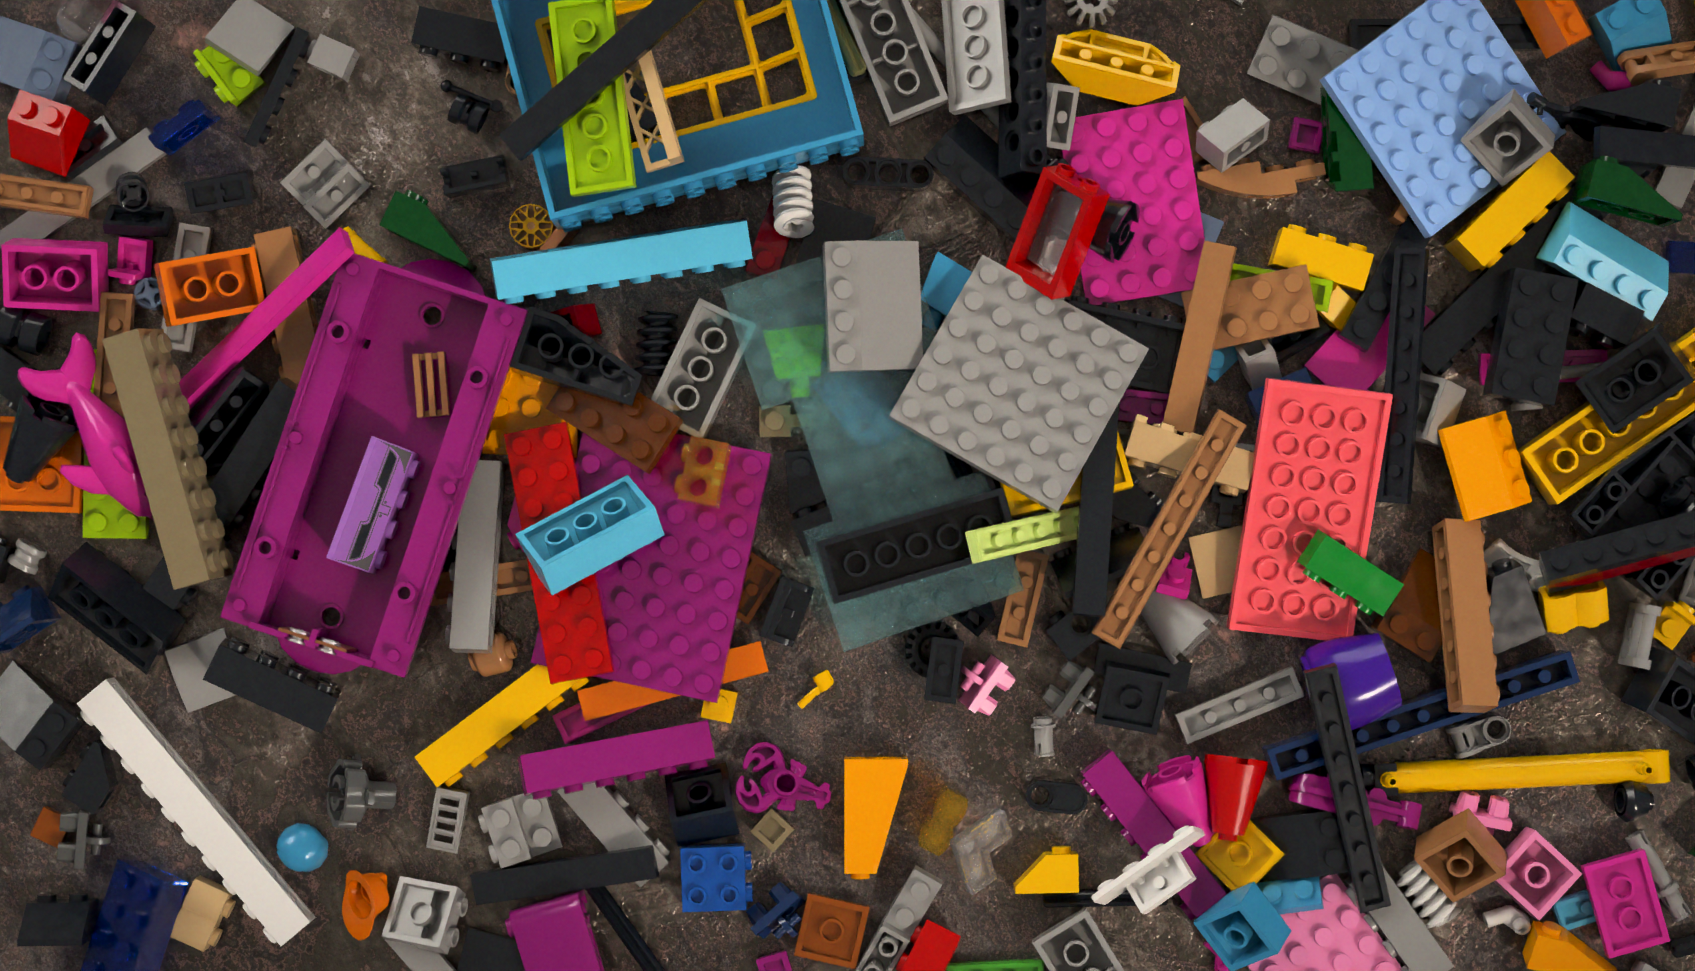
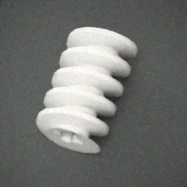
[772,165,814,238]
[1396,860,1462,929]

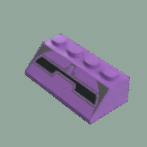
[326,436,421,574]

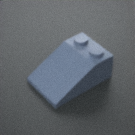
[0,16,83,104]

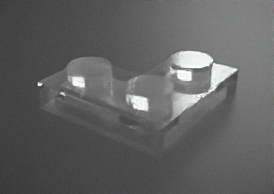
[949,808,1013,895]

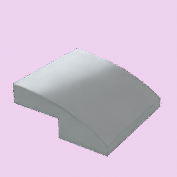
[280,139,371,229]
[165,627,235,713]

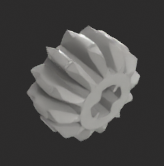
[1064,0,1118,28]

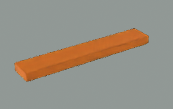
[577,641,769,721]

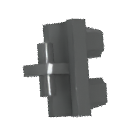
[1041,660,1097,718]
[57,807,111,869]

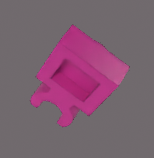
[1155,552,1192,600]

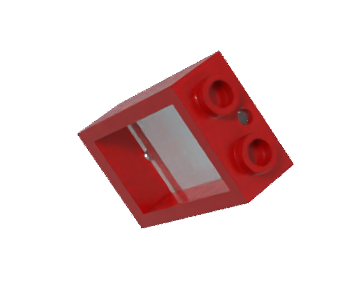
[1005,163,1110,300]

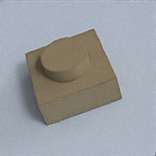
[750,807,795,853]

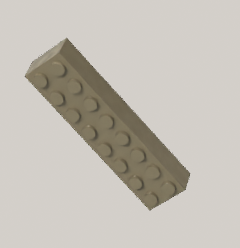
[102,328,234,590]

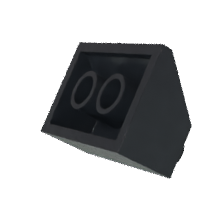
[1048,523,1144,598]

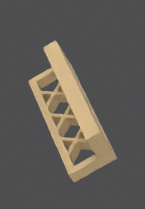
[623,50,685,173]

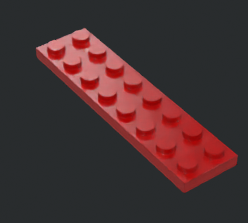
[504,422,615,685]

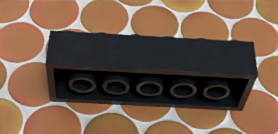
[814,487,1012,604]

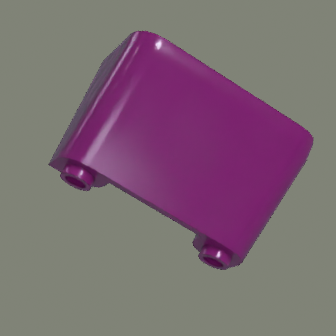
[505,889,605,971]

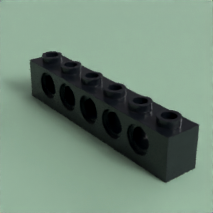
[999,0,1047,182]

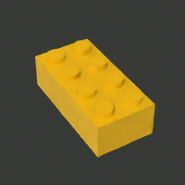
[1443,151,1575,272]

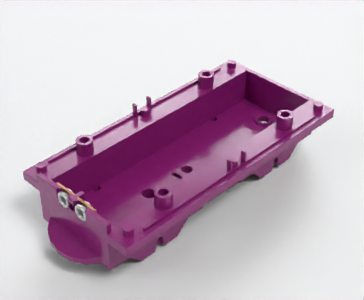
[220,253,528,678]

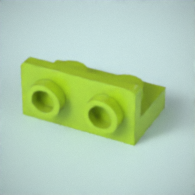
[193,46,267,107]

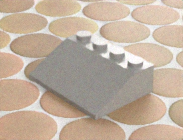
[822,240,923,373]

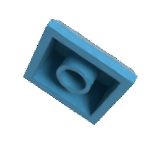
[1587,0,1672,71]
[1193,882,1291,971]

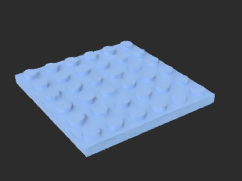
[1319,0,1566,238]

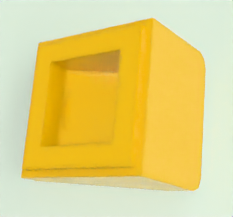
[1317,283,1356,331]

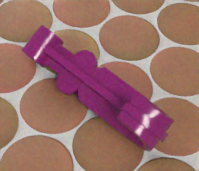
[1288,774,1422,830]

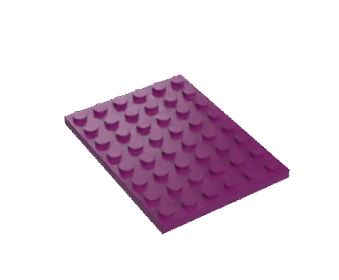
[531,433,772,703]

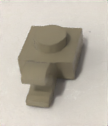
[759,405,814,438]

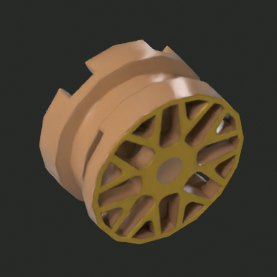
[509,204,556,250]

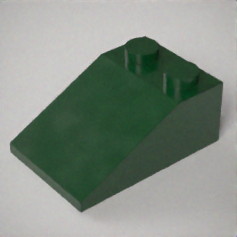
[1571,156,1683,228]
[379,189,477,272]

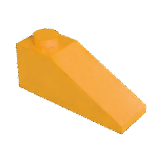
[1522,920,1617,971]

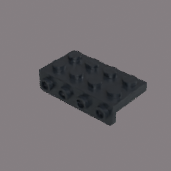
[1064,295,1185,394]

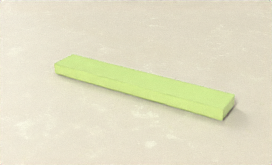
[965,506,1079,564]

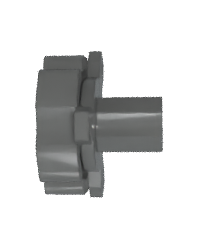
[326,754,397,831]

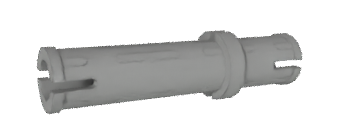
[1625,829,1692,922]

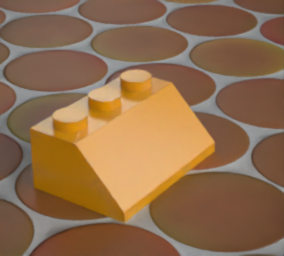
[1437,410,1532,522]

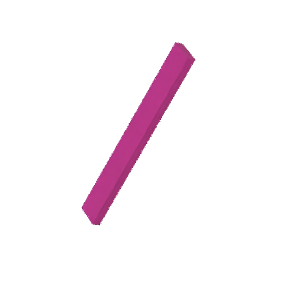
[179,227,355,409]

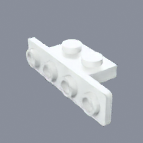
[1091,825,1205,914]

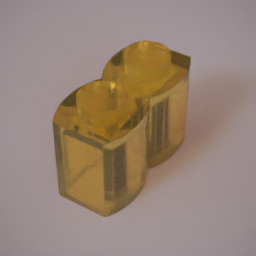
[918,786,968,856]

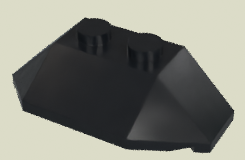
[188,367,269,476]

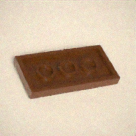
[546,387,684,474]

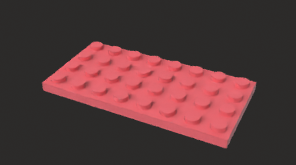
[1226,378,1393,641]

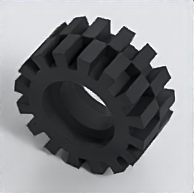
[905,621,960,678]

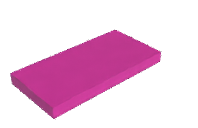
[1303,305,1435,390]

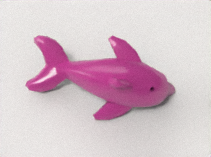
[17,332,154,521]

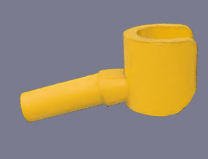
[797,670,834,709]

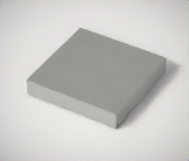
[205,0,295,77]

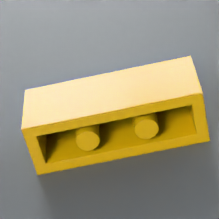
[1268,224,1374,293]

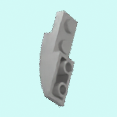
[855,865,943,971]

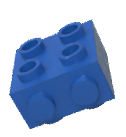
[680,843,753,912]

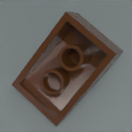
[1369,548,1442,663]

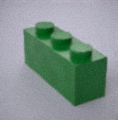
[1297,529,1404,616]

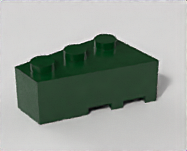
[1320,87,1374,192]

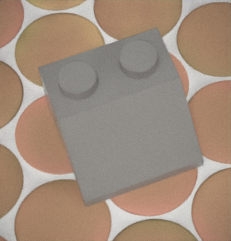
[1460,89,1556,187]
[1416,373,1467,448]

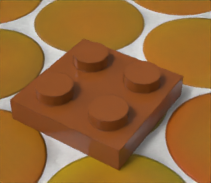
[794,892,870,969]

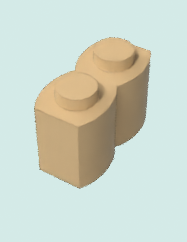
[169,875,236,952]

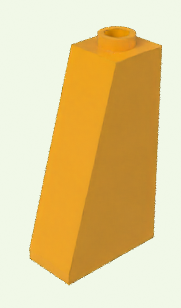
[844,757,908,879]

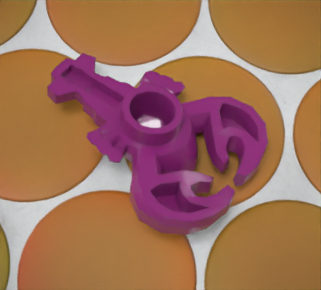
[735,742,831,814]

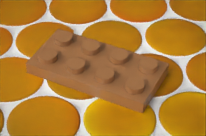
[1181,264,1320,350]

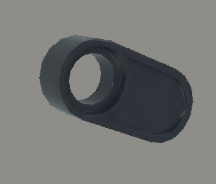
[1025,780,1088,814]

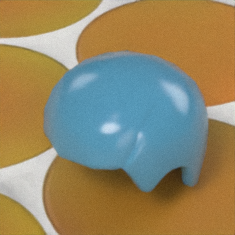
[276,823,328,872]

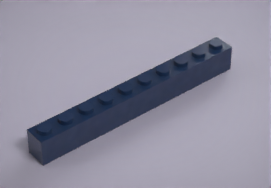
[1261,650,1580,780]

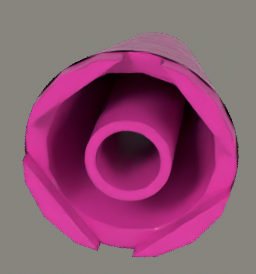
[1141,755,1214,847]

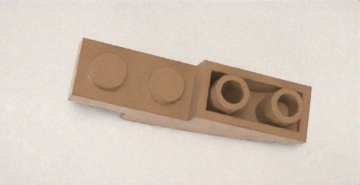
[1195,158,1326,199]

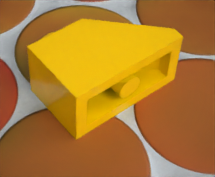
[1013,845,1079,894]

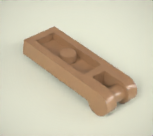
[1617,41,1695,86]

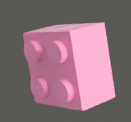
[1493,826,1582,921]

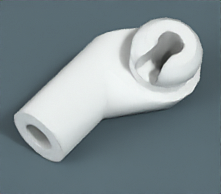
[1482,905,1531,935]

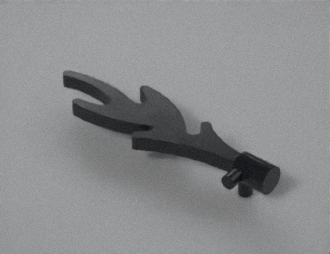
[1527,92,1601,142]

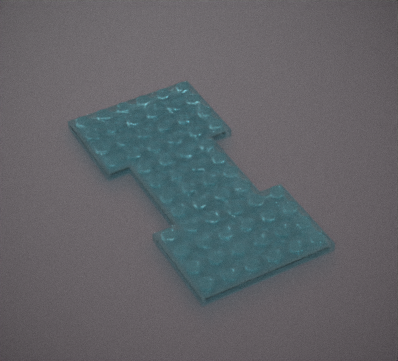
[721,229,1024,652]

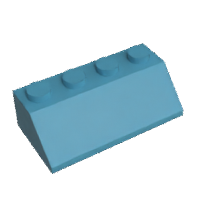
[1536,202,1669,321]
[515,475,665,595]

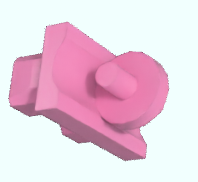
[958,654,1015,716]
[1449,790,1513,836]

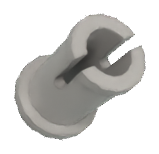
[1031,716,1056,757]

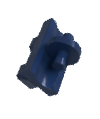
[746,882,806,940]

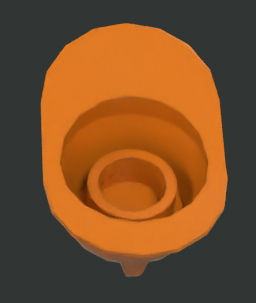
[342,870,389,940]

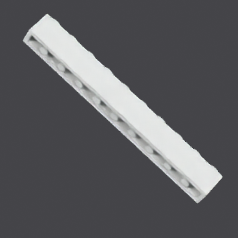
[77,677,316,946]

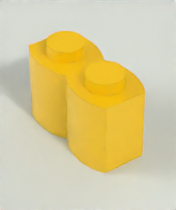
[1538,580,1609,634]

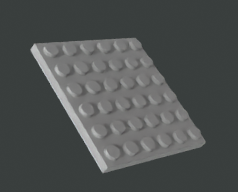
[888,254,1149,514]

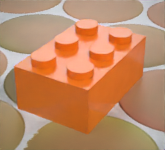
[154,246,265,327]

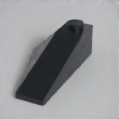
[510,306,642,406]

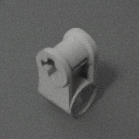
[1445,713,1511,759]

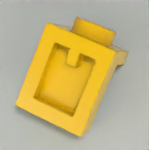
[1653,600,1695,650]

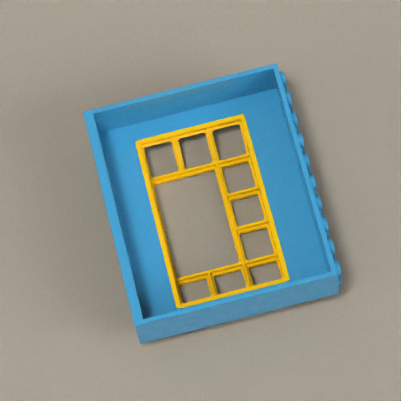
[491,0,864,232]

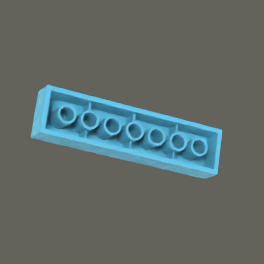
[490,219,753,304]

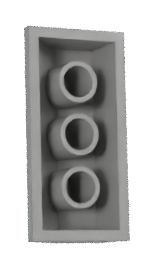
[651,298,758,440]

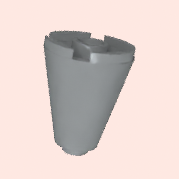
[1141,587,1219,664]

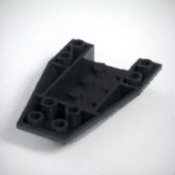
[1569,410,1695,601]

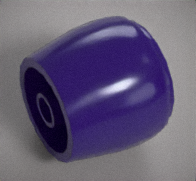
[1300,633,1403,730]

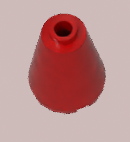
[1204,754,1268,842]

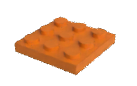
[0,416,84,513]

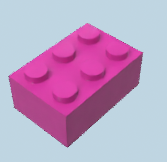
[1,238,109,312]

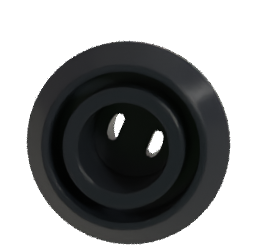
[1614,781,1654,822]

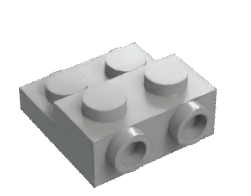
[478,793,564,869]
[382,876,468,955]

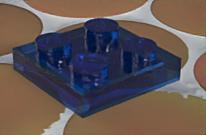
[148,99,221,156]

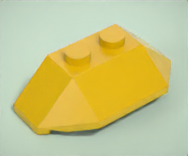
[1051,29,1181,106]

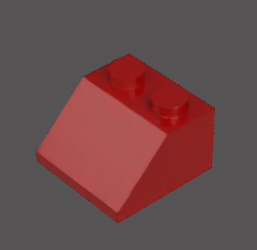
[7,90,90,177]

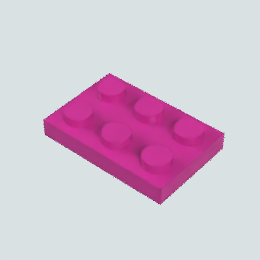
[1580,848,1670,959]

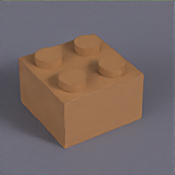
[1414,808,1507,903]

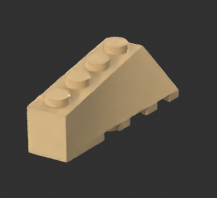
[1124,414,1254,497]

